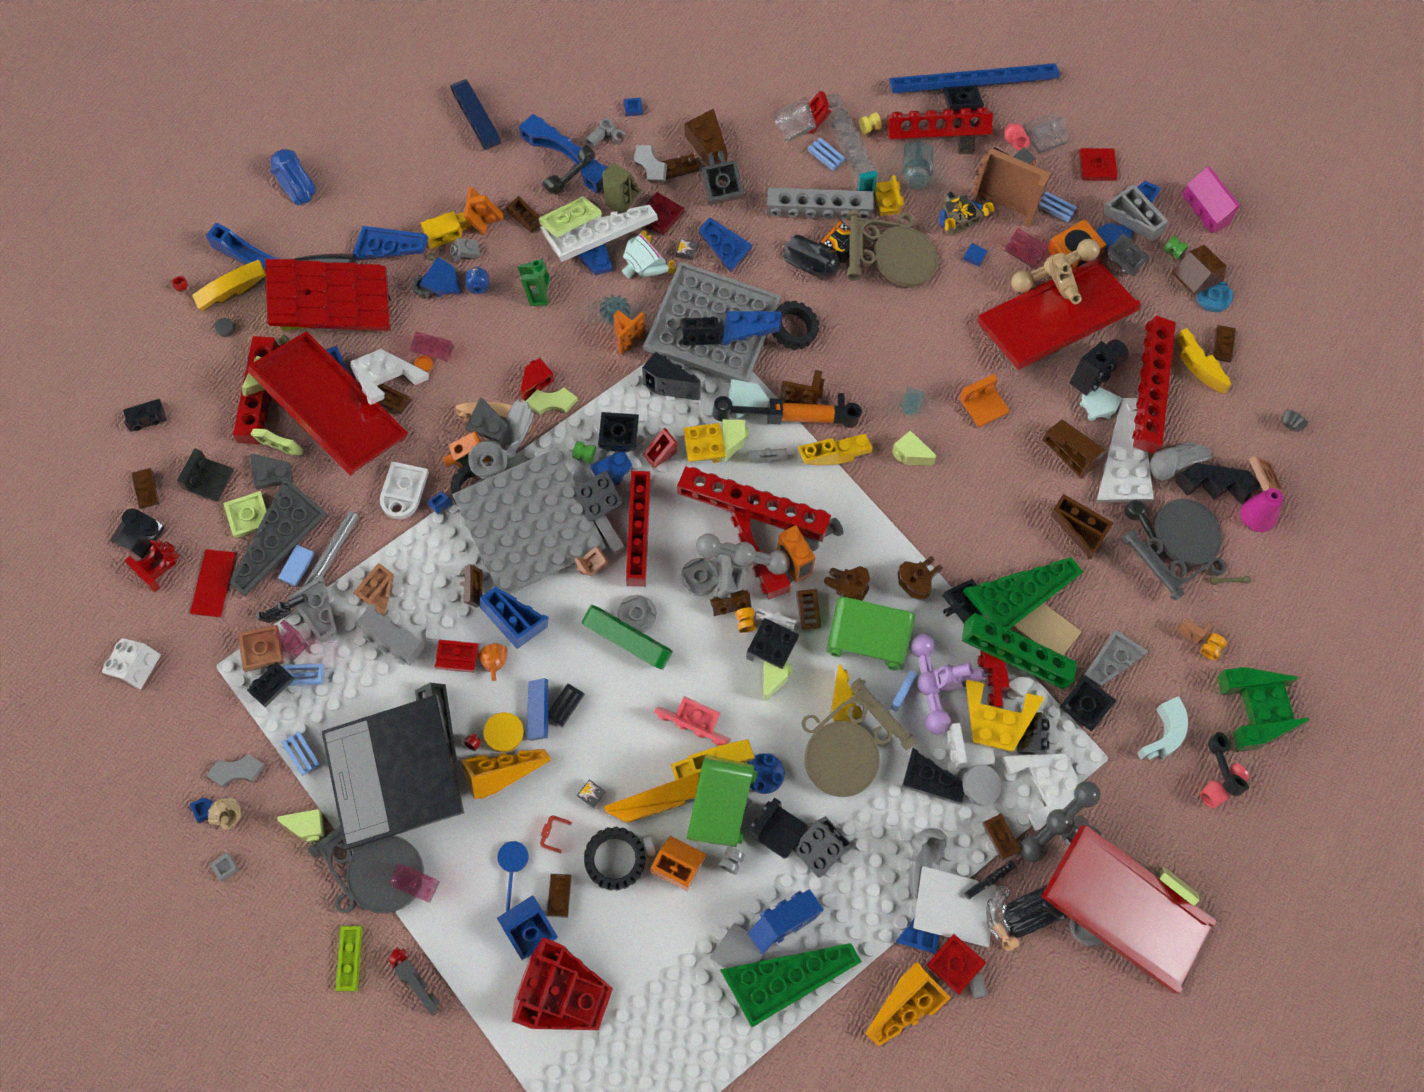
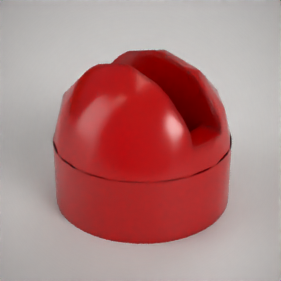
[171,276,188,292]
[463,733,481,751]

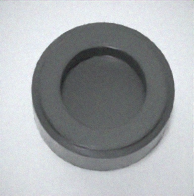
[215,318,235,337]

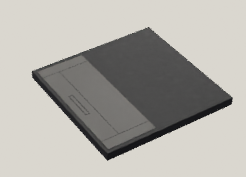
[321,695,464,850]

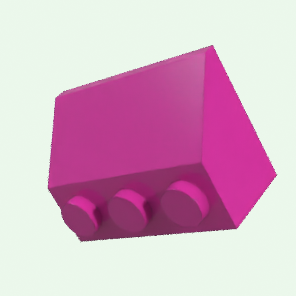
[1182,166,1240,233]

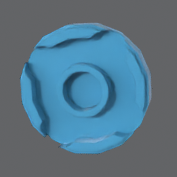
[1196,281,1233,312]

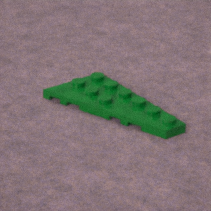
[963,557,1084,629]
[720,943,862,1028]

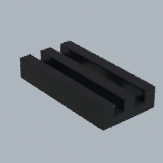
[548,683,585,728]

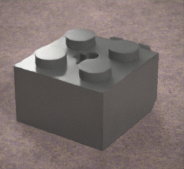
[700,151,744,206]

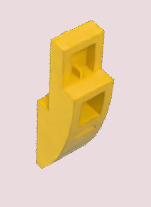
[1176,328,1231,394]
[798,433,873,466]
[670,739,755,780]

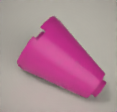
[1240,488,1283,533]

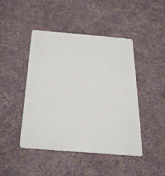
[913,866,997,947]

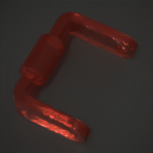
[540,815,572,854]

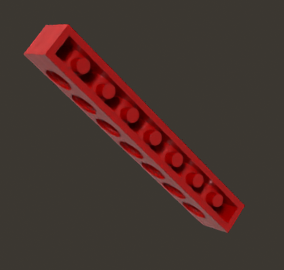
[1132,315,1176,454]
[677,466,831,543]

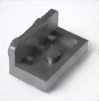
[1107,233,1149,277]

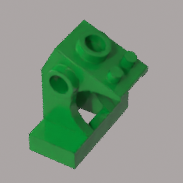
[517,258,550,306]

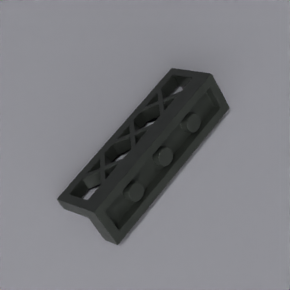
[415,682,457,762]

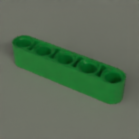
[581,605,673,670]

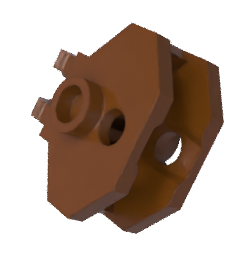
[897,556,943,601]
[824,566,870,601]

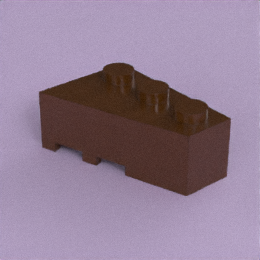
[1051,494,1113,560]

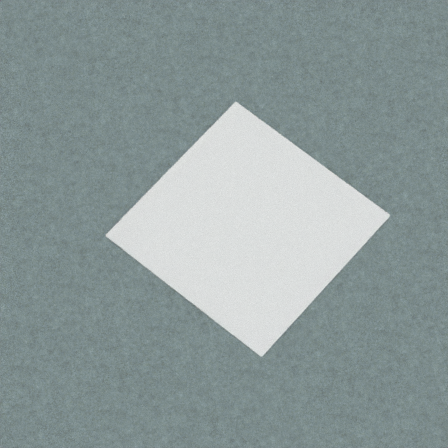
[217,359,1108,1092]

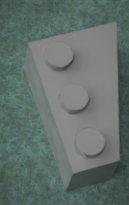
[1103,184,1168,241]
[357,603,425,666]

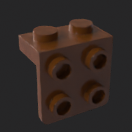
[780,370,825,404]

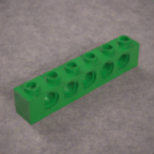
[961,613,1077,690]

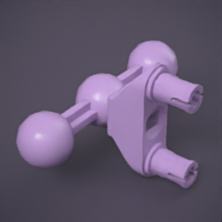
[909,633,985,735]

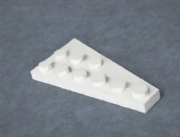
[1096,398,1154,503]

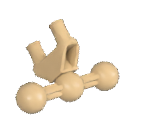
[1011,239,1100,304]

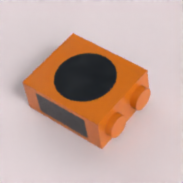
[1048,219,1107,270]
[777,525,816,583]

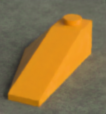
[461,749,551,799]
[865,962,951,1047]

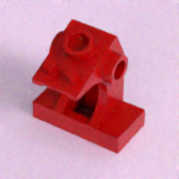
[124,539,180,592]

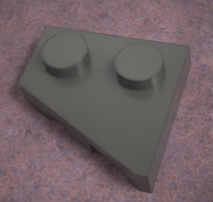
[465,397,508,443]
[250,454,294,490]

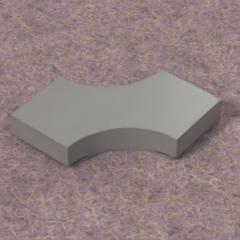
[634,145,667,182]
[206,754,265,788]

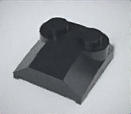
[943,84,984,119]
[598,412,639,452]
[110,508,165,559]
[1060,676,1117,732]

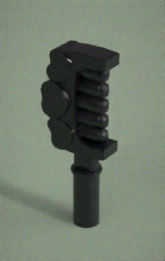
[256,594,308,623]
[964,860,1016,900]

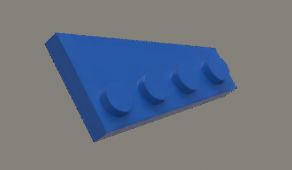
[353,226,429,260]

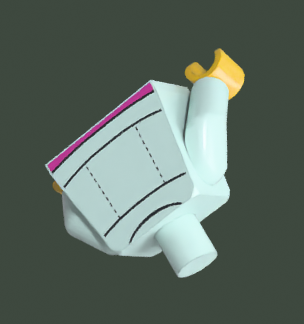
[622,230,678,279]

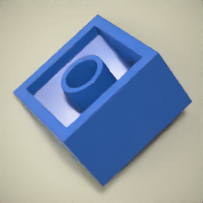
[497,895,558,960]

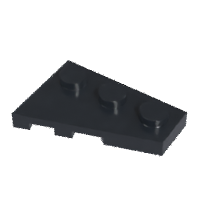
[902,748,964,805]

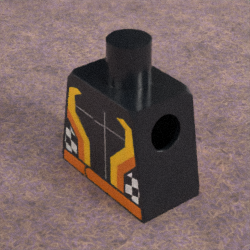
[819,220,850,263]

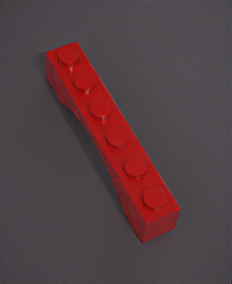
[726,495,791,600]

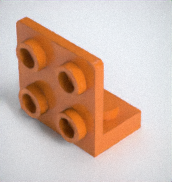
[959,374,1010,428]

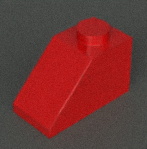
[521,358,554,401]

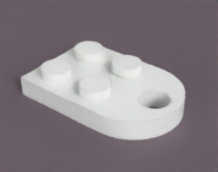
[380,462,429,519]

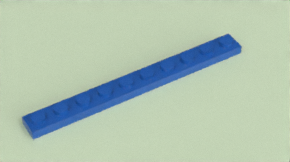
[889,63,1060,94]

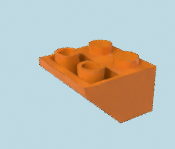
[650,836,707,892]

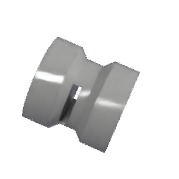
[718,846,746,875]

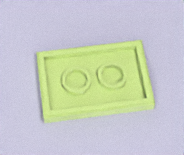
[538,196,602,237]

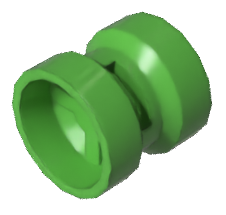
[1164,235,1189,260]
[572,441,596,464]

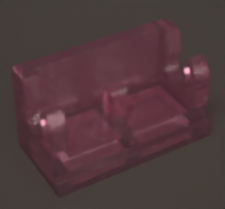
[1004,228,1048,269]
[410,331,454,362]
[275,620,309,660]
[390,863,440,903]

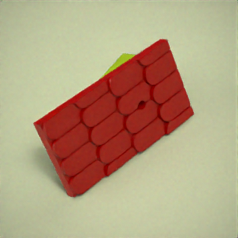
[265,259,391,331]

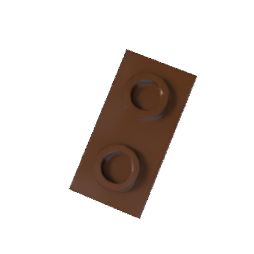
[710,589,751,616]

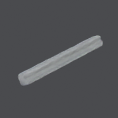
[302,511,358,588]

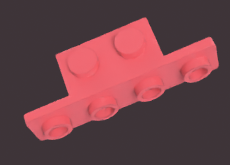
[654,696,731,746]

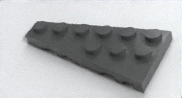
[229,477,327,597]

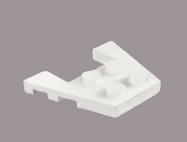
[350,349,429,405]
[1002,754,1080,832]

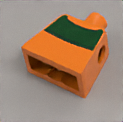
[442,431,491,468]

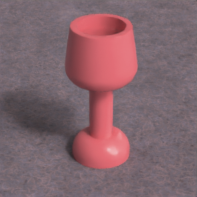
[1004,123,1030,151]
[1200,763,1249,808]

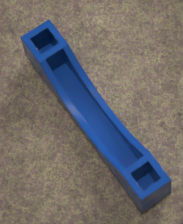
[519,114,608,194]
[206,222,279,272]

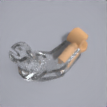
[986,886,1019,951]

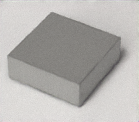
[210,852,239,882]

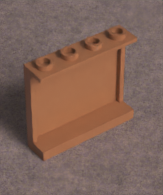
[972,148,1051,227]

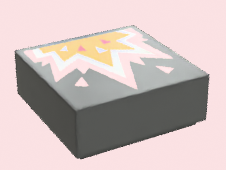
[676,238,697,260]
[577,779,606,808]

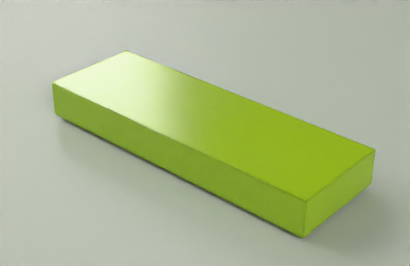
[335,926,363,992]

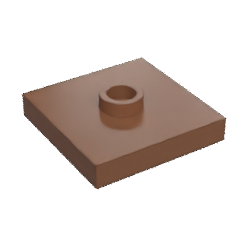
[1249,456,1284,495]
[238,625,284,672]

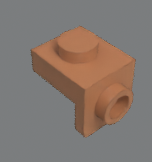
[574,546,609,576]
[1177,618,1212,644]

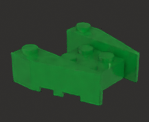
[1217,667,1309,752]

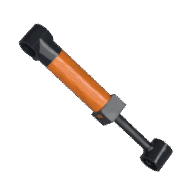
[712,393,862,428]

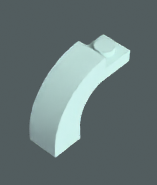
[1137,696,1188,760]

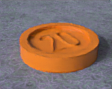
[414,355,433,373]

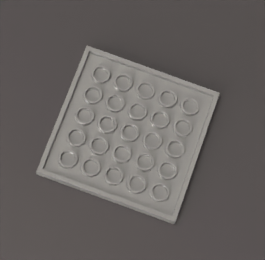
[643,262,781,382]
[452,448,607,594]

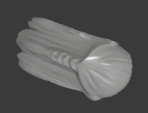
[488,399,534,461]
[1150,442,1213,481]
[909,828,948,899]

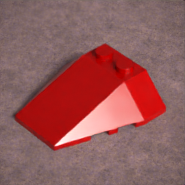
[511,937,613,1030]

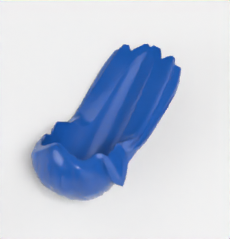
[270,149,316,205]

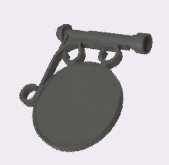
[1122,499,1227,601]
[307,826,424,914]

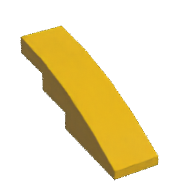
[192,260,266,311]

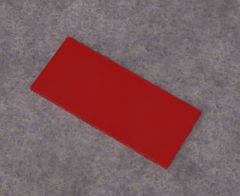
[190,549,236,618]

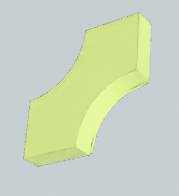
[526,387,578,415]
[251,429,304,455]

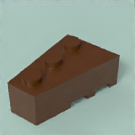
[685,108,728,166]
[1042,419,1106,479]

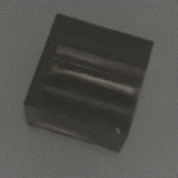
[958,135,975,155]

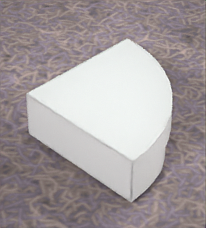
[1009,677,1034,698]

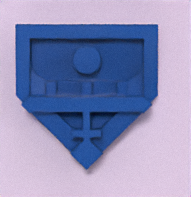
[1096,223,1133,252]
[420,257,460,298]

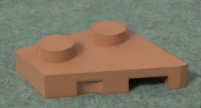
[353,563,394,616]

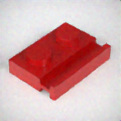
[801,91,831,134]
[434,639,479,673]

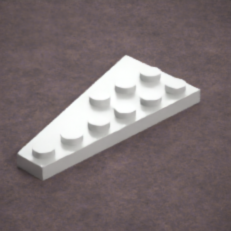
[540,205,658,262]

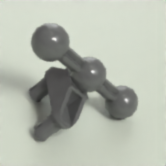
[1020,781,1101,862]

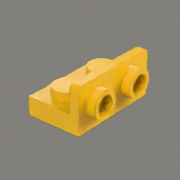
[874,175,904,216]

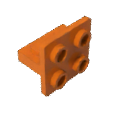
[464,187,504,235]
[614,310,646,354]

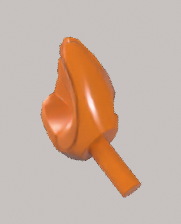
[478,643,508,681]

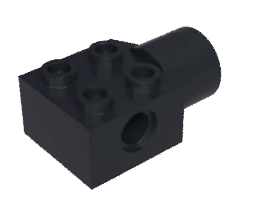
[1069,339,1129,396]

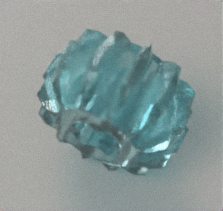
[600,294,630,325]

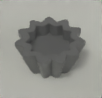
[411,273,434,298]
[1282,409,1308,432]

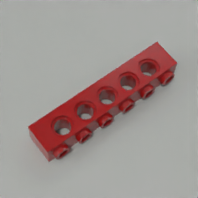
[887,107,993,139]
[233,336,280,445]
[626,471,651,587]

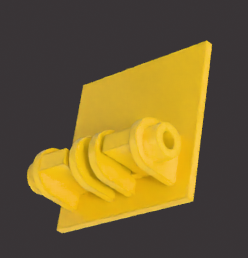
[683,423,726,463]

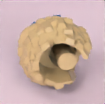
[208,796,241,830]

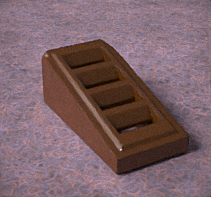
[505,196,540,233]
[796,589,821,630]

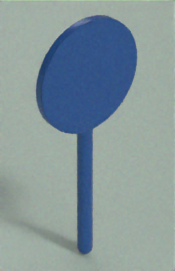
[497,841,529,912]

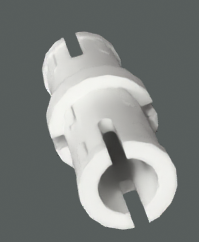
[755,607,796,631]

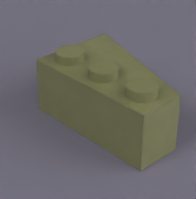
[602,163,642,214]

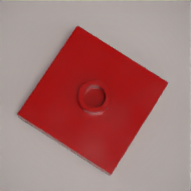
[1079,148,1118,181]
[926,934,987,995]

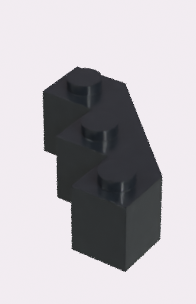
[1175,463,1261,504]

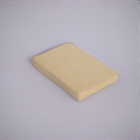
[1012,603,1082,655]

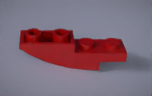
[977,650,1010,709]

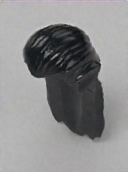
[783,234,840,281]
[1001,884,1068,938]

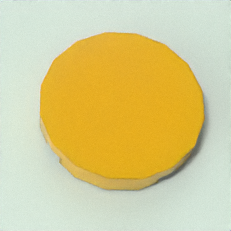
[483,712,524,752]

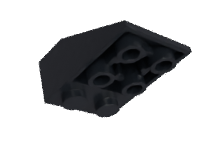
[642,352,701,401]

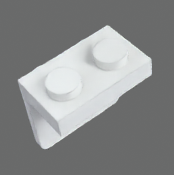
[102,638,161,689]
[947,723,995,769]

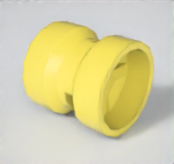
[859,112,882,134]

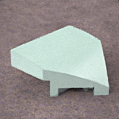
[728,379,769,419]
[1080,387,1122,421]

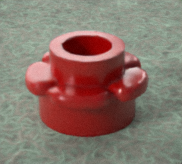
[388,947,408,968]

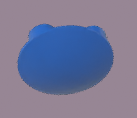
[747,753,785,794]

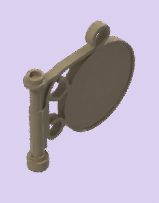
[847,209,938,287]
[801,678,918,797]

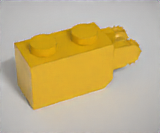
[421,211,472,249]

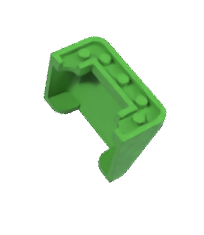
[826,597,915,671]
[686,754,758,847]

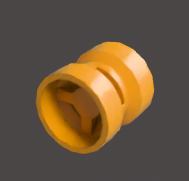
[735,607,758,633]
[1200,633,1227,660]

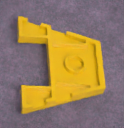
[965,679,1044,752]

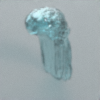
[902,140,934,189]

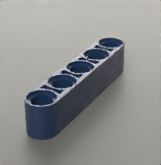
[450,79,501,150]

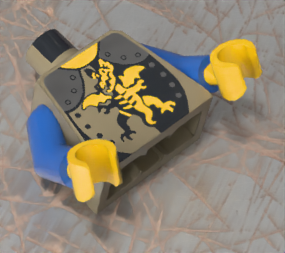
[939,192,995,236]

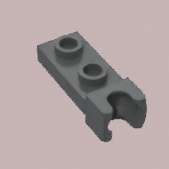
[394,959,440,1017]

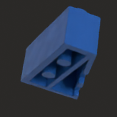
[480,586,549,649]
[748,889,824,954]

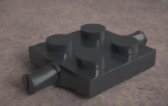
[942,579,984,623]

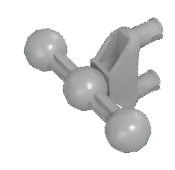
[696,533,791,599]

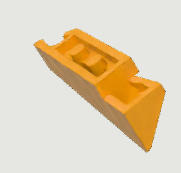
[604,772,700,824]

